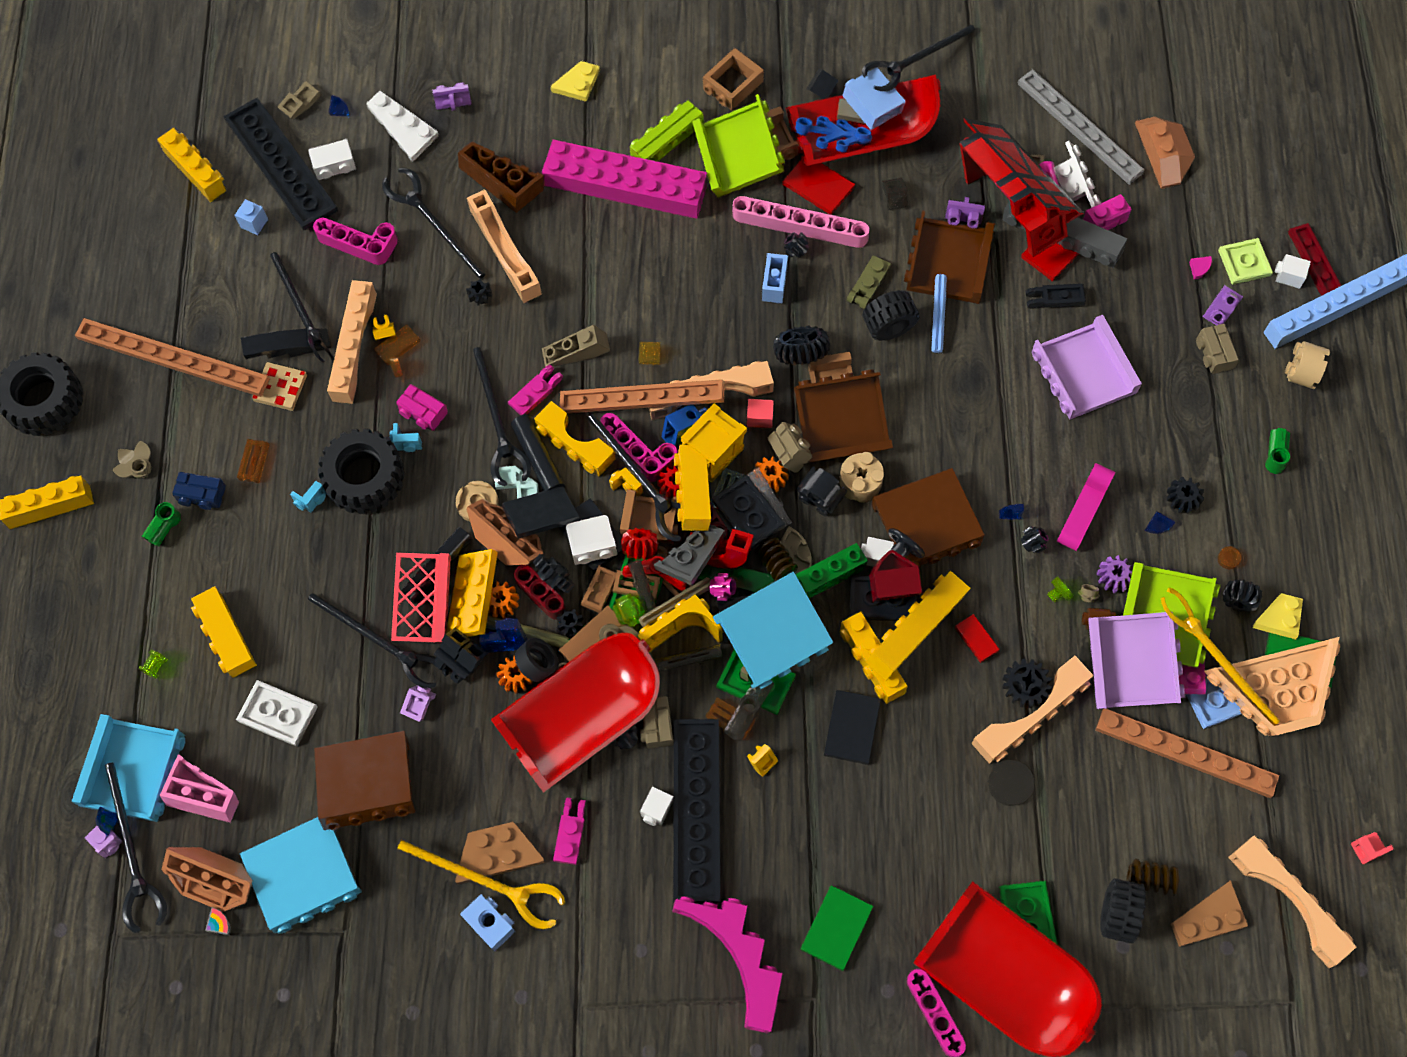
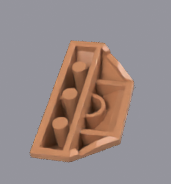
[1135,117,1195,189]
[466,499,543,565]
[161,847,252,912]

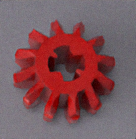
[657,466,679,499]
[621,527,658,560]

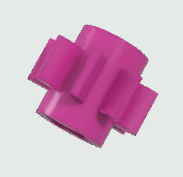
[709,573,736,601]

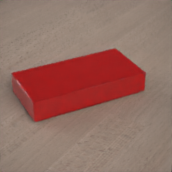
[955,614,1000,663]

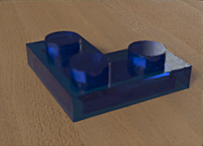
[479,618,528,653]

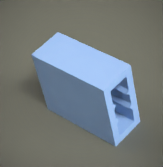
[842,67,906,130]

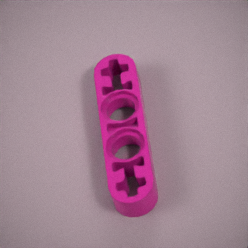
[907,969,966,1057]

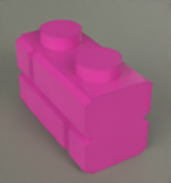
[1083,194,1131,230]
[396,384,448,431]

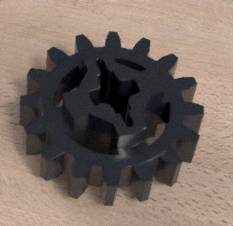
[533,554,575,593]
[1002,659,1052,708]

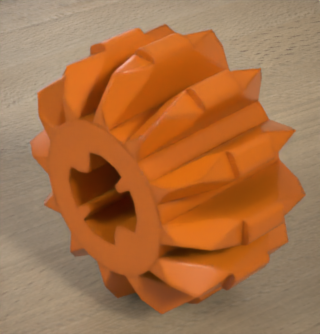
[753,456,789,493]
[488,581,520,619]
[496,655,533,694]

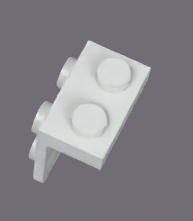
[566,515,617,565]

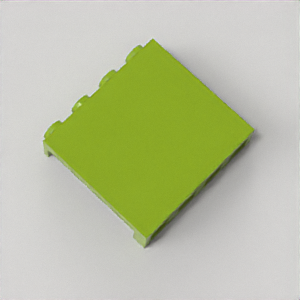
[692,94,785,198]
[1123,562,1220,668]

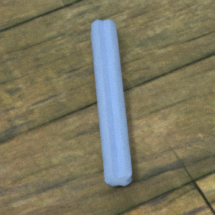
[931,274,947,353]

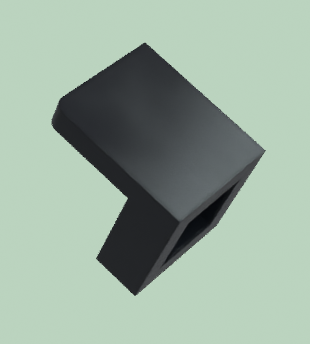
[807,69,838,99]

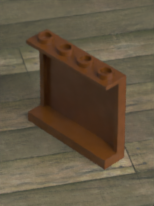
[904,210,995,304]
[794,369,893,463]
[872,468,984,568]
[314,731,416,830]

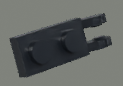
[1025,283,1086,309]

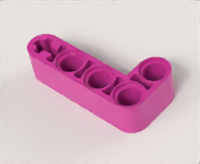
[313,218,398,265]
[600,413,677,482]
[1057,463,1115,551]

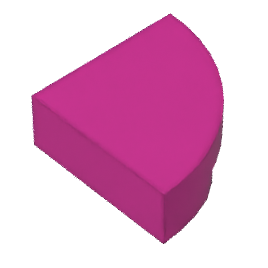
[1189,256,1212,280]

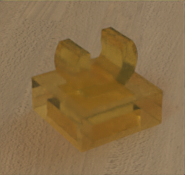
[639,342,661,365]

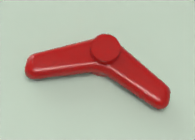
[622,556,687,591]

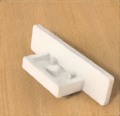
[1055,141,1101,208]

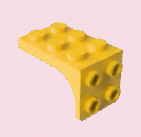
[638,594,723,653]

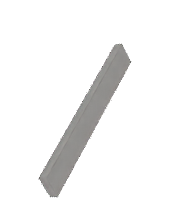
[1018,69,1145,185]

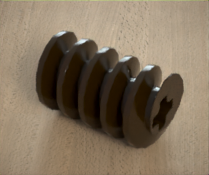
[754,538,798,582]
[1126,859,1179,896]

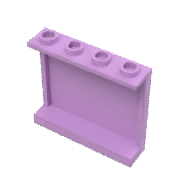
[1032,315,1142,419]
[1088,612,1185,709]

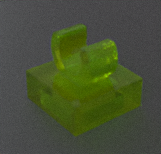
[1047,576,1074,602]

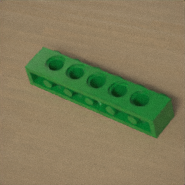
[795,543,868,599]

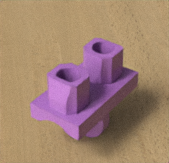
[433,82,471,111]
[945,197,985,229]
[1203,285,1243,325]

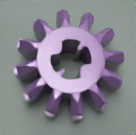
[1097,555,1134,594]

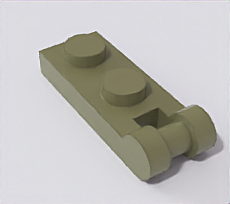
[847,255,891,309]

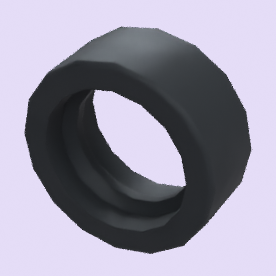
[515,638,559,682]

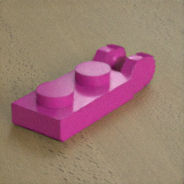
[508,365,563,415]
[553,798,586,865]

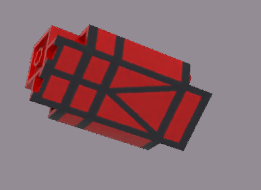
[960,118,1084,257]

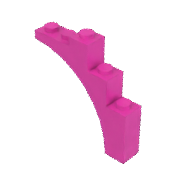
[672,897,782,1033]

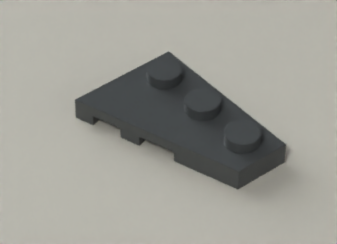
[654,524,726,586]

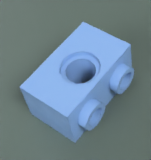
[762,253,788,303]
[460,895,515,952]

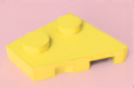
[551,61,600,102]
[1253,593,1303,640]

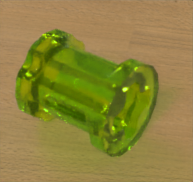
[138,650,168,679]

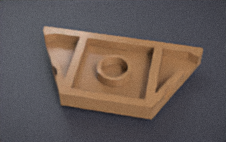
[456,822,545,885]

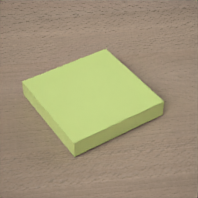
[1218,238,1273,285]

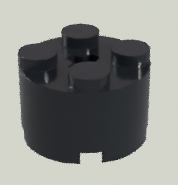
[797,467,847,517]

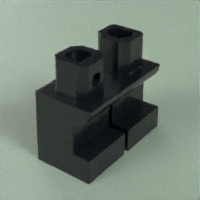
[434,627,488,684]

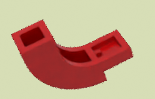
[689,529,754,568]

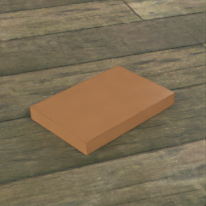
[558,606,626,662]

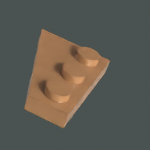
[1171,881,1248,947]

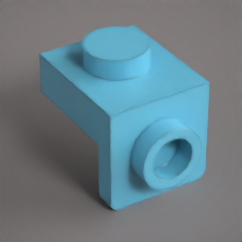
[390,423,422,452]
[290,481,327,513]

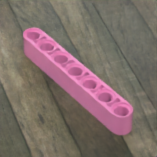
[733,196,869,248]

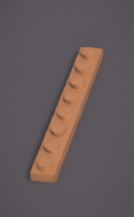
[559,379,725,413]
[1095,708,1279,798]

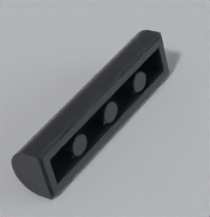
[511,414,565,491]
[402,527,473,604]

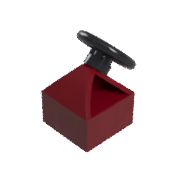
[869,528,925,602]

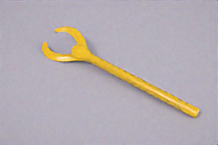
[1161,588,1280,726]
[398,840,565,929]

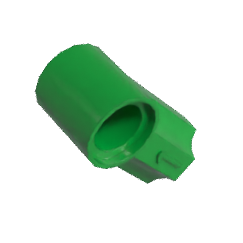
[1265,428,1290,474]
[142,502,181,547]

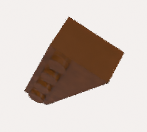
[458,142,544,213]

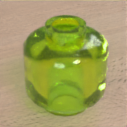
[613,593,645,627]

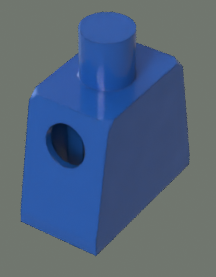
[661,405,708,450]

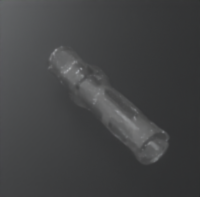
[747,467,792,528]

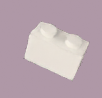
[308,139,356,180]

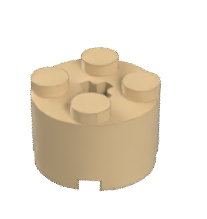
[1285,341,1330,389]
[839,452,884,503]

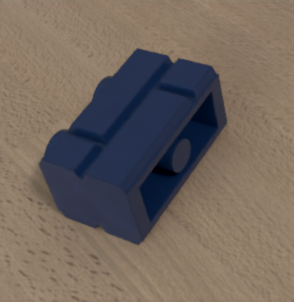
[173,472,226,510]

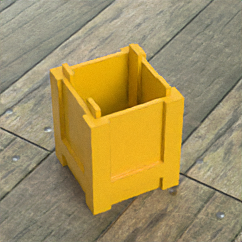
[681,404,747,482]

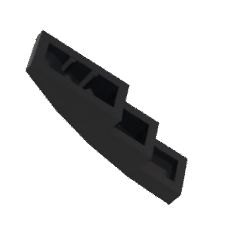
[241,328,331,359]

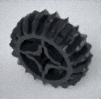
[773,325,830,366]

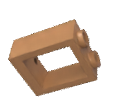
[703,48,764,110]

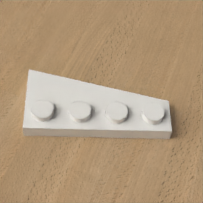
[367,91,439,162]

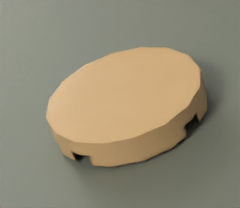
[456,481,499,521]

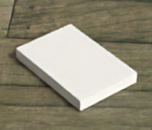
[236,680,318,747]

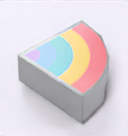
[205,907,231,936]

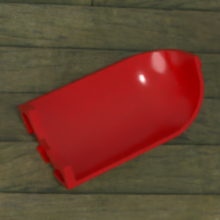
[785,75,941,166]
[491,633,660,793]
[913,881,1101,1057]

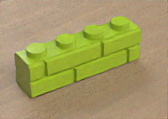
[630,100,704,162]

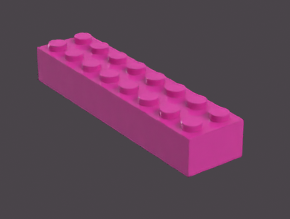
[542,140,707,219]

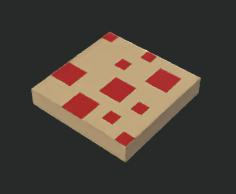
[252,362,307,411]

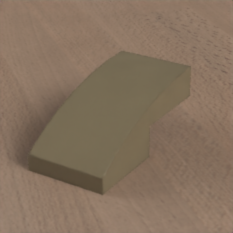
[278,81,322,119]

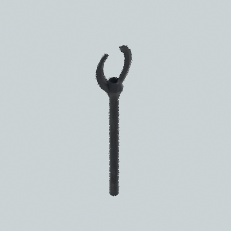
[862,25,975,92]
[382,168,485,279]
[270,252,334,367]
[473,347,531,486]
[588,413,681,541]
[308,593,449,688]
[105,763,167,933]

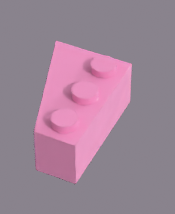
[160,754,239,823]

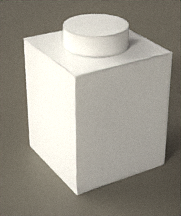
[1275,254,1311,289]
[861,537,894,567]
[640,787,674,826]

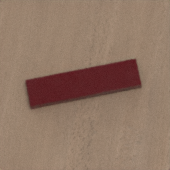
[1288,223,1342,296]

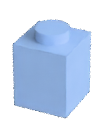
[235,199,268,235]

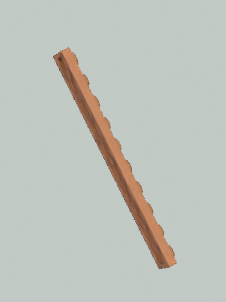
[75,318,270,397]

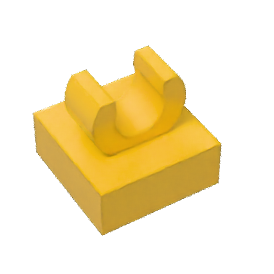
[373,315,395,340]
[747,744,778,777]

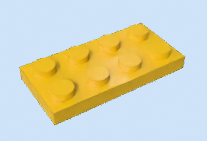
[446,549,498,637]

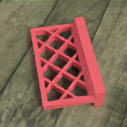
[391,553,451,643]

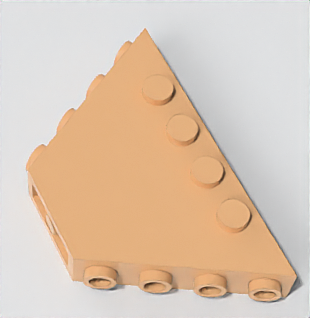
[1204,637,1340,736]

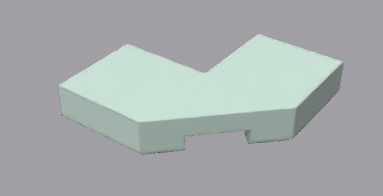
[495,466,539,499]

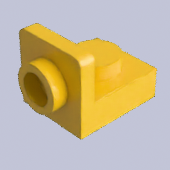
[609,467,643,496]

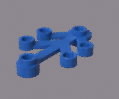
[795,116,872,152]

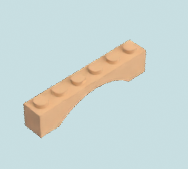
[467,190,542,303]
[327,280,377,404]
[648,361,774,420]
[972,656,1094,764]
[1228,835,1356,968]

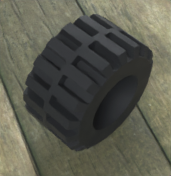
[862,290,920,341]
[1100,878,1146,944]

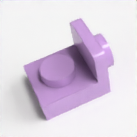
[400,686,436,722]
[85,825,122,858]

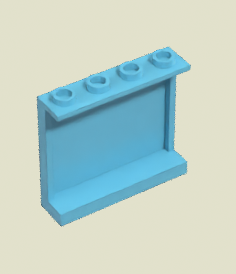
[713,572,833,689]
[72,714,185,822]
[240,817,362,934]

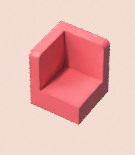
[747,399,773,428]
[1351,832,1394,864]

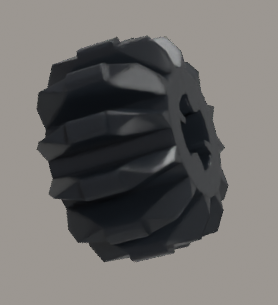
[1166,476,1204,514]
[1223,579,1263,612]

